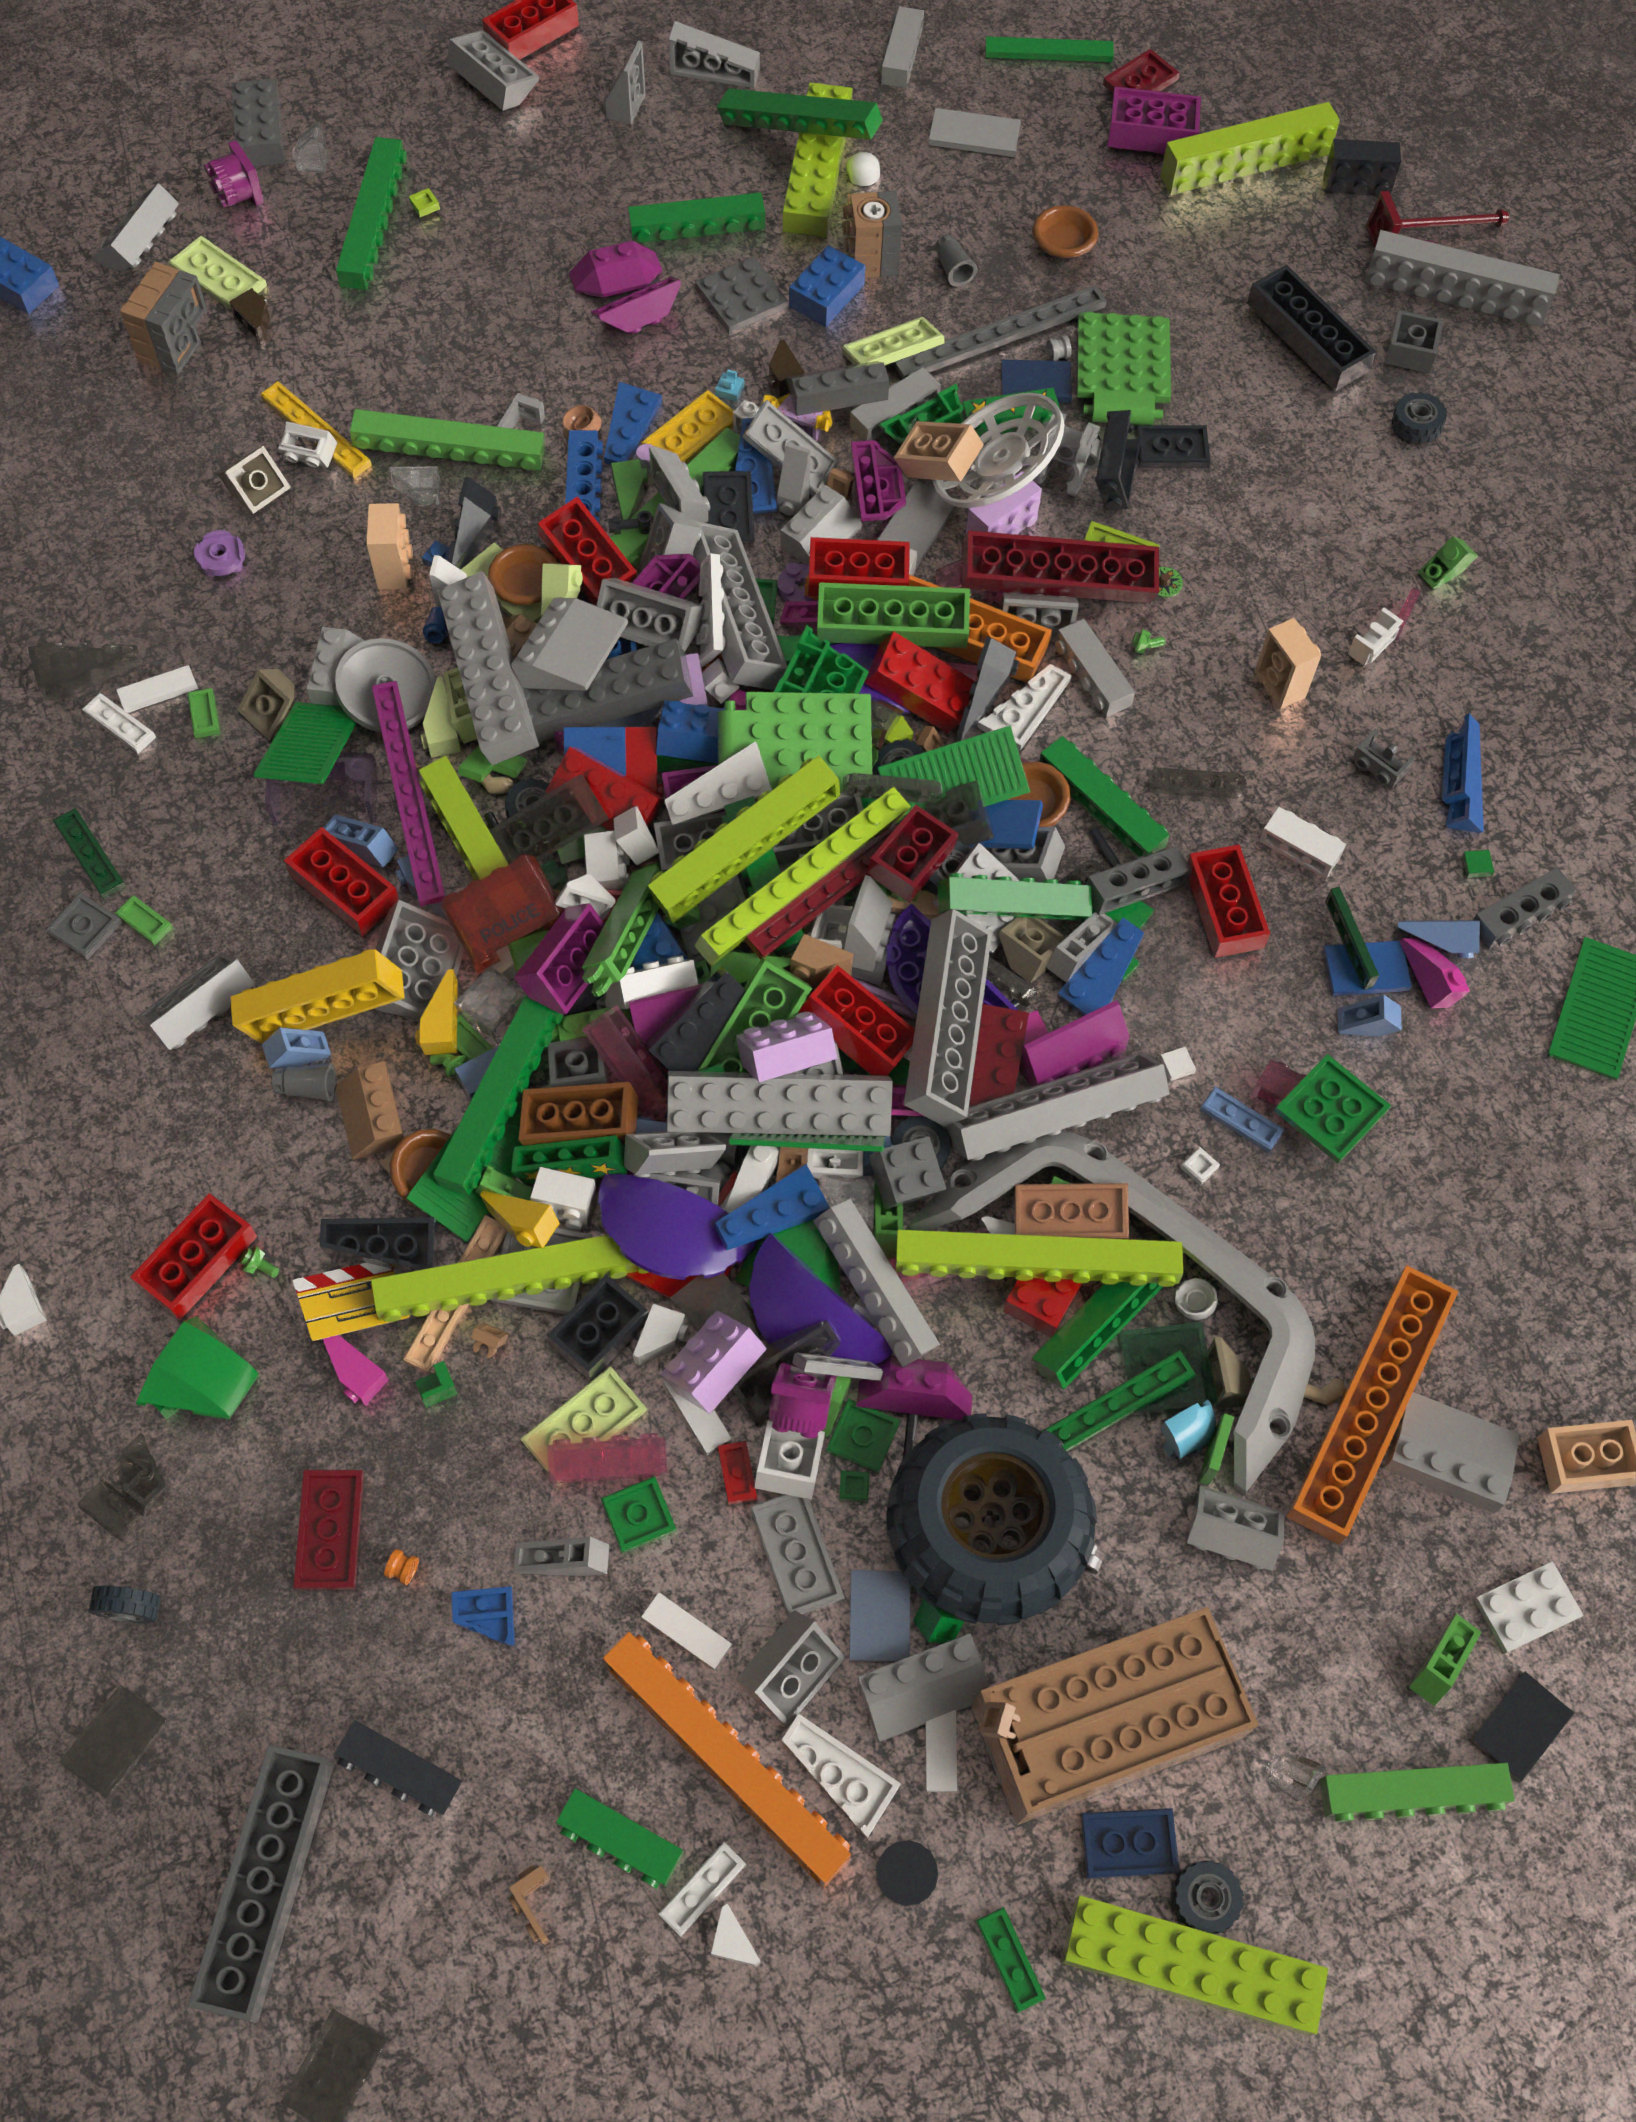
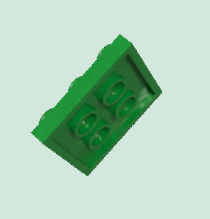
[1274,1054,1392,1164]

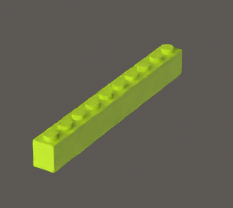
[694,787,911,966]
[895,1230,1183,1287]
[371,1235,649,1322]

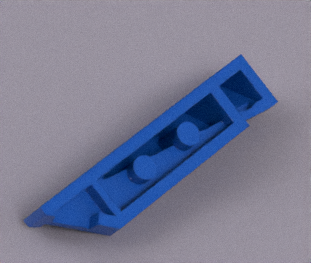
[1442,713,1484,833]

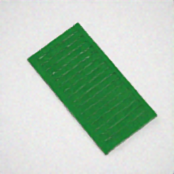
[254,702,356,784]
[877,725,1031,826]
[1547,937,1636,1081]
[405,1101,523,1243]
[728,1133,886,1152]

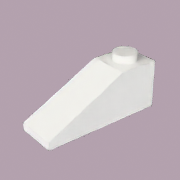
[725,1145,780,1213]

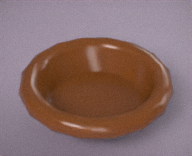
[1032,205,1099,258]
[488,544,558,605]
[1007,761,1070,827]
[389,1129,451,1207]

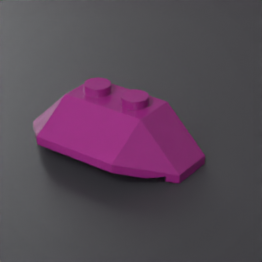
[569,241,662,297]
[591,276,681,334]
[851,440,906,522]
[633,553,701,646]
[856,1355,972,1420]

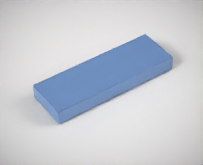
[1200,1086,1284,1153]

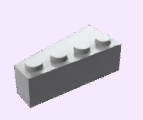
[669,21,760,88]

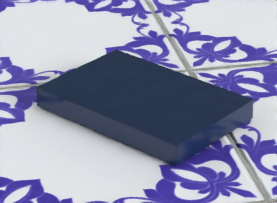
[1001,359,1072,403]
[1080,1808,1180,1879]

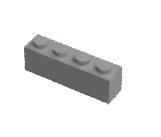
[878,6,924,88]
[850,368,941,441]
[1055,619,1135,717]

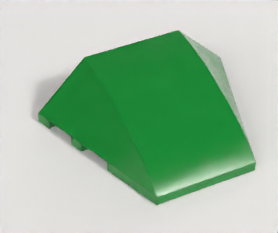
[879,383,965,445]
[774,625,869,694]
[734,1219,842,1298]
[136,1316,259,1420]

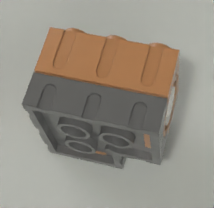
[842,191,902,278]
[120,261,207,375]

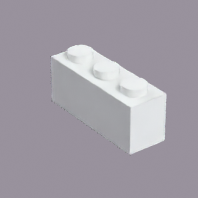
[1259,807,1346,879]

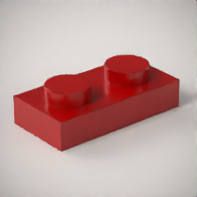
[718,1441,757,1505]

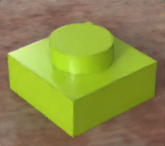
[409,188,440,217]

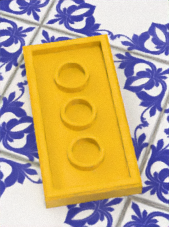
[641,390,734,465]

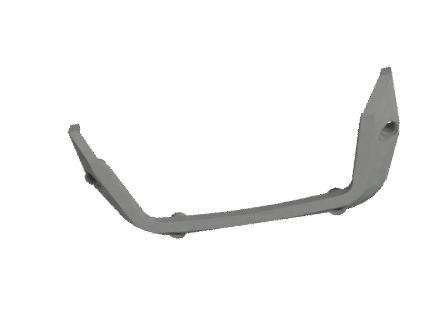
[907,1131,1315,1496]

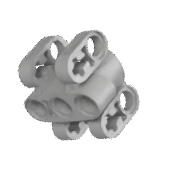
[1033,413,1102,497]

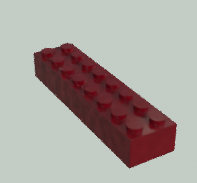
[961,530,1159,604]

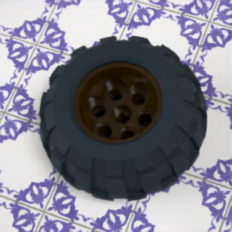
[886,1413,1097,1626]

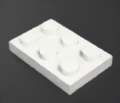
[1474,1561,1584,1654]

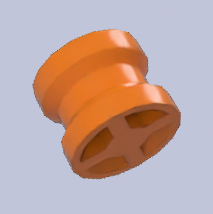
[384,1549,419,1585]

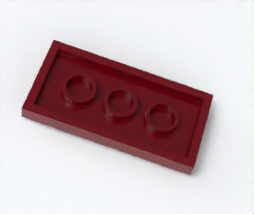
[969,1004,1029,1107]
[293,1470,364,1590]

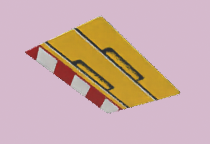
[293,1263,410,1341]

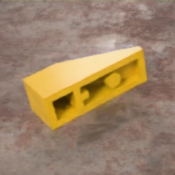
[415,969,458,1055]
[480,1191,560,1248]

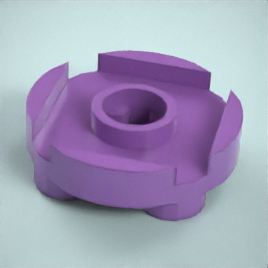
[194,530,245,577]
[777,562,816,602]

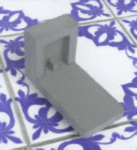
[496,393,545,429]

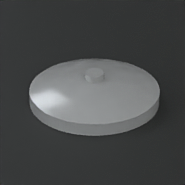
[334,638,436,732]

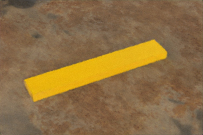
[260,381,372,478]

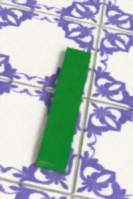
[985,36,1114,62]
[1042,1350,1196,1452]

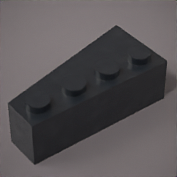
[645,966,746,1072]
[320,1217,438,1273]
[332,1720,462,1818]

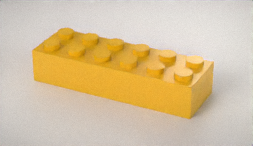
[231,949,405,1044]

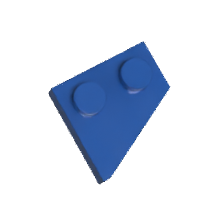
[451,1586,515,1647]

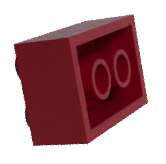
[866,805,959,903]

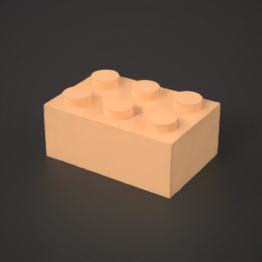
[894,421,984,482]
[367,503,413,590]
[1254,618,1321,709]
[1537,1420,1636,1494]

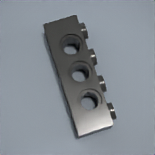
[1086,846,1192,915]
[1473,867,1577,949]

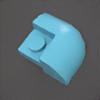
[1160,1400,1216,1459]

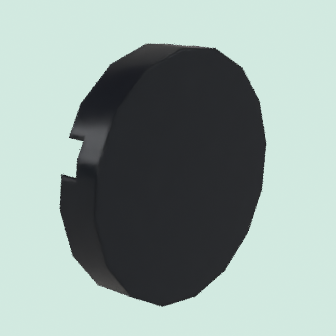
[876,1840,938,1907]

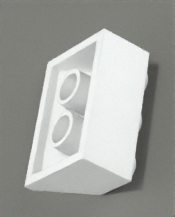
[605,955,698,1009]

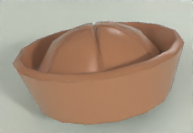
[562,405,602,440]

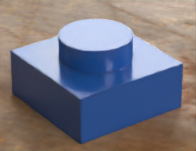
[422,541,450,567]

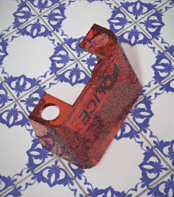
[441,854,564,973]

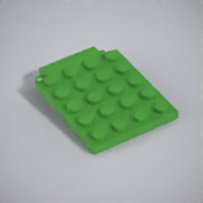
[1077,311,1171,425]
[717,692,873,799]

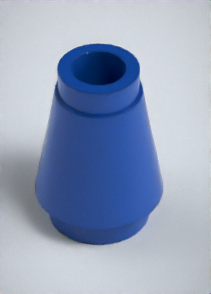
[422,607,447,644]

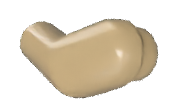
[481,774,513,794]
[1304,1378,1345,1405]

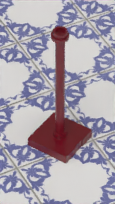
[1365,191,1509,248]

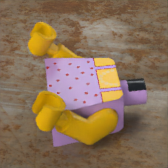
[761,394,832,441]

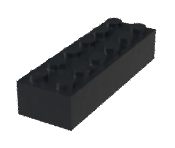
[1247,264,1376,391]

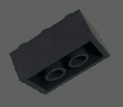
[1324,139,1401,196]
[547,1274,649,1382]

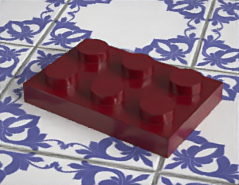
[1103,49,1180,94]

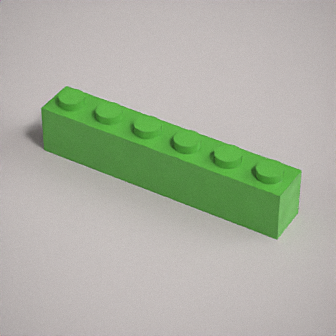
[1319,1763,1515,1822]

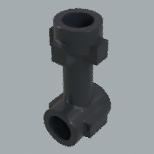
[608,510,654,535]

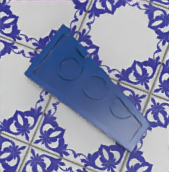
[604,382,662,465]
[735,418,777,514]
[1057,917,1144,1016]
[715,1164,830,1251]

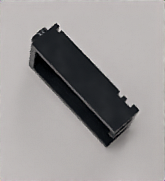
[1095,410,1141,510]

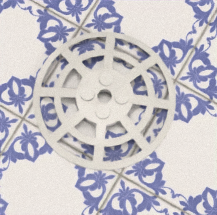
[933,393,1064,508]

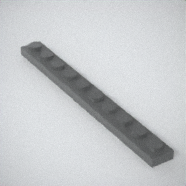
[893,285,1107,380]

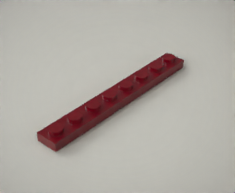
[744,823,897,960]

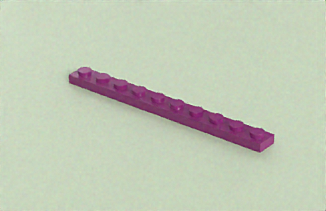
[372,681,446,906]

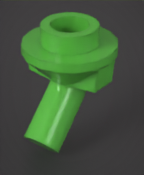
[1131,629,1166,653]
[430,1053,468,1077]
[239,1246,279,1278]

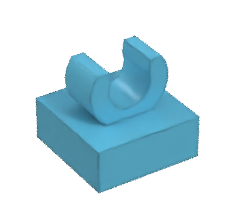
[715,369,745,402]

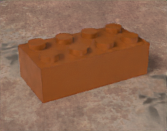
[519,1082,639,1146]

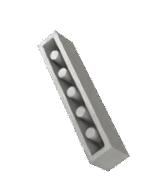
[813,1199,940,1367]

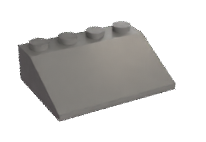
[511,597,628,691]
[374,900,471,1020]
[1384,1392,1519,1514]

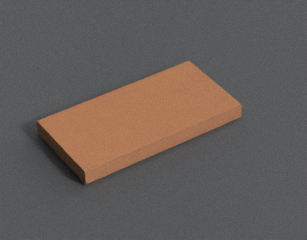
[1015,1183,1129,1240]

